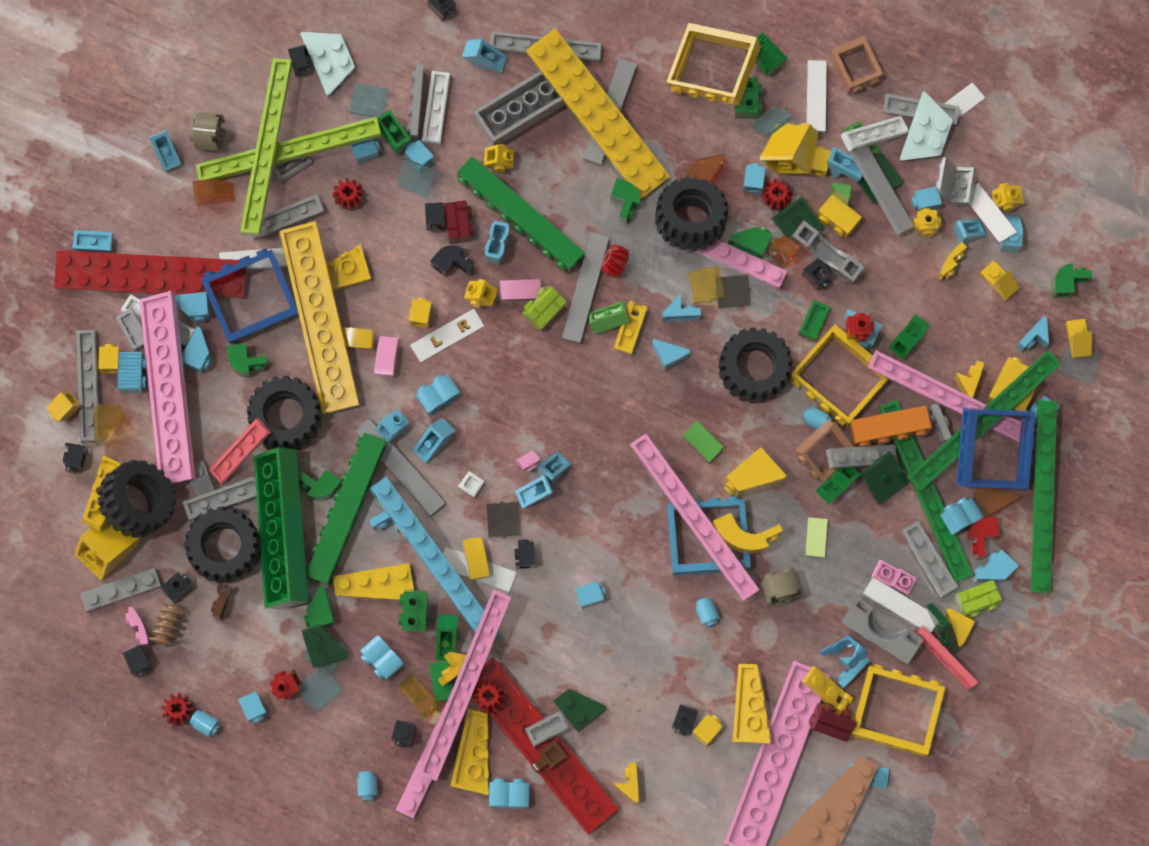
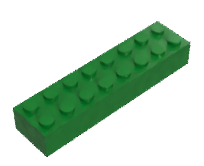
[253,448,308,609]

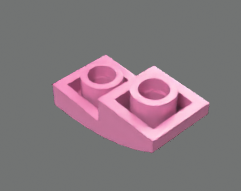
[500,279,541,300]
[374,336,400,377]
[514,451,540,472]
[871,560,917,595]
[126,607,151,648]

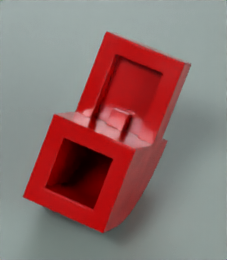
[965,517,999,560]

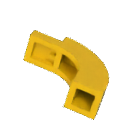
[712,513,783,553]

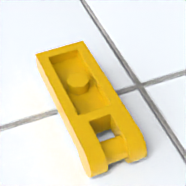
[613,301,648,355]
[802,667,853,711]

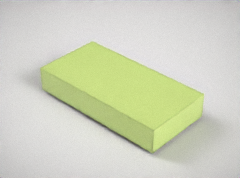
[805,517,828,558]

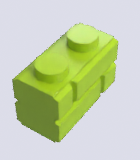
[522,287,567,330]
[955,580,1002,619]

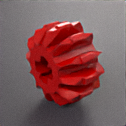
[332,178,364,211]
[761,178,793,211]
[601,244,630,278]
[472,680,505,714]
[161,692,195,727]

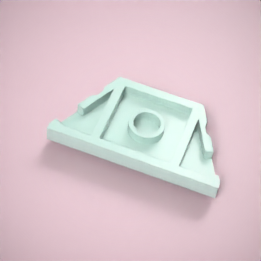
[300,32,355,98]
[899,92,953,161]

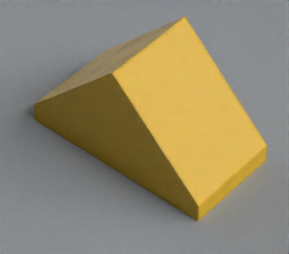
[944,608,975,648]

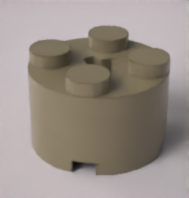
[190,112,226,152]
[761,568,805,608]

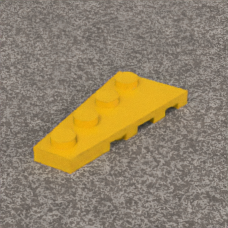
[327,244,371,291]
[82,455,130,531]
[333,563,414,601]
[733,664,772,744]
[449,709,489,796]

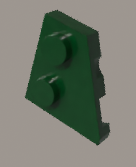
[926,603,959,654]
[301,625,349,668]
[553,689,607,732]

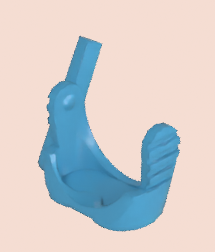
[820,635,868,669]

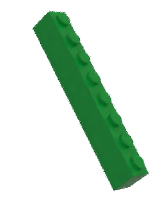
[457,156,585,274]
[306,433,387,586]

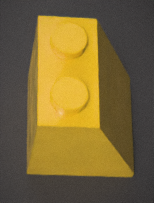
[760,123,818,174]
[723,447,786,498]
[74,522,141,581]

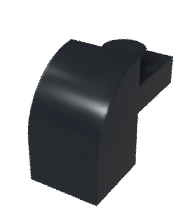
[430,245,474,277]

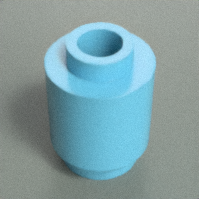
[802,406,832,430]
[695,597,720,627]
[189,710,220,737]
[357,771,378,801]

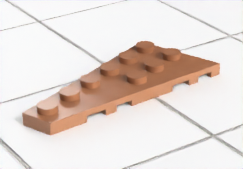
[774,757,879,846]

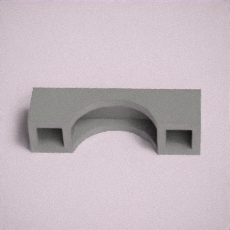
[790,221,865,283]
[841,597,923,664]

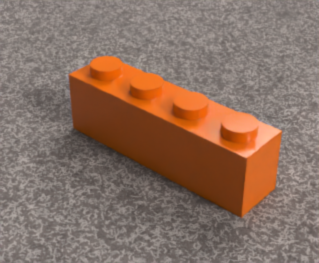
[850,406,931,447]

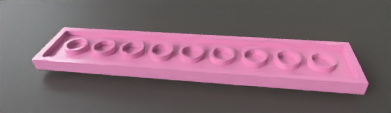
[139,291,196,485]
[723,660,830,846]

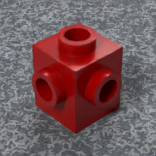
[845,313,875,342]
[269,669,303,700]

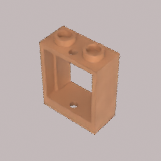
[829,36,883,94]
[795,420,854,482]

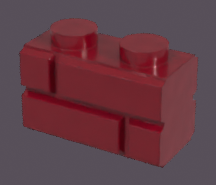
[444,200,475,244]
[808,703,857,742]

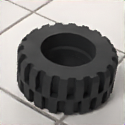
[655,177,729,251]
[718,327,793,404]
[247,376,322,450]
[98,460,176,538]
[184,506,261,584]

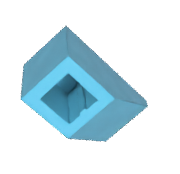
[972,550,1018,583]

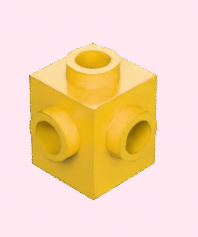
[484,144,514,173]
[992,183,1024,212]
[913,208,941,237]
[464,279,498,308]

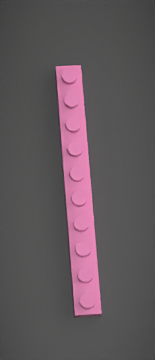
[867,350,1036,451]
[630,434,759,602]
[418,590,511,781]

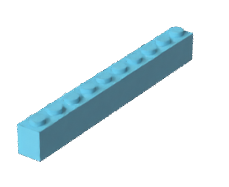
[370,477,502,640]

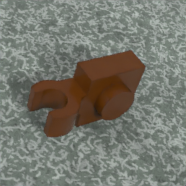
[211,584,232,621]
[531,741,567,773]

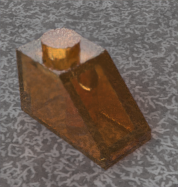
[686,154,726,184]
[193,179,235,206]
[768,236,801,269]
[973,487,1019,518]

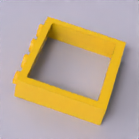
[666,23,761,105]
[789,324,889,427]
[851,664,945,757]

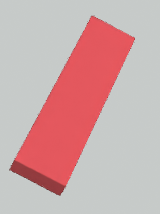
[209,418,271,484]
[916,626,978,691]

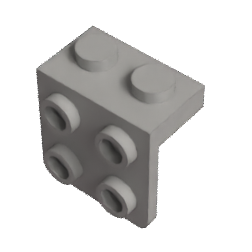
[936,157,977,205]

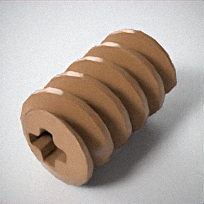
[148,603,185,647]

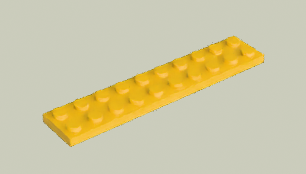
[525,28,670,200]
[280,221,360,415]

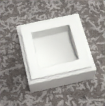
[458,471,485,498]

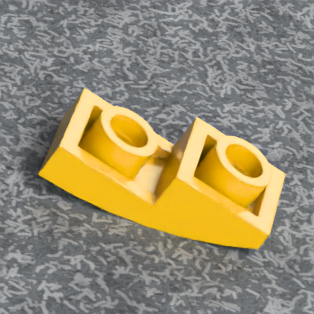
[938,242,967,281]
[342,327,375,349]
[462,537,490,579]

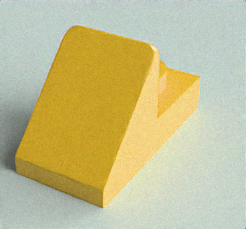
[979,260,1019,301]
[1065,319,1092,359]
[954,360,984,398]
[438,652,466,686]
[613,762,639,804]

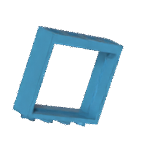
[666,496,751,576]

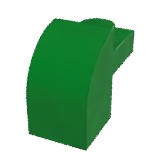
[610,178,640,224]
[1052,263,1093,298]
[889,314,931,360]
[227,343,269,378]
[816,468,860,505]
[298,470,342,502]

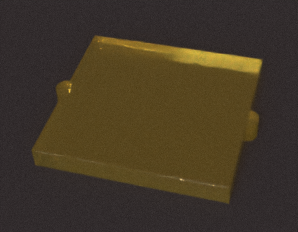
[688,266,725,304]

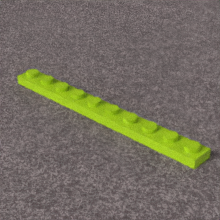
[240,58,293,236]
[196,117,382,184]

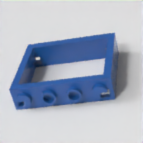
[201,248,298,343]
[956,407,1036,489]

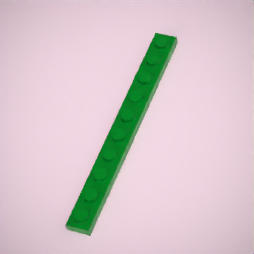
[907,350,1061,491]
[879,400,973,583]
[1030,400,1057,594]

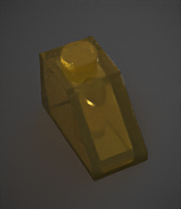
[93,404,124,446]
[397,675,440,719]

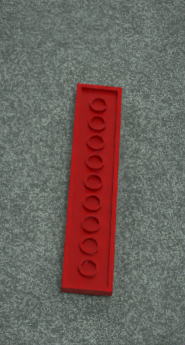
[54,250,247,299]
[472,657,619,835]

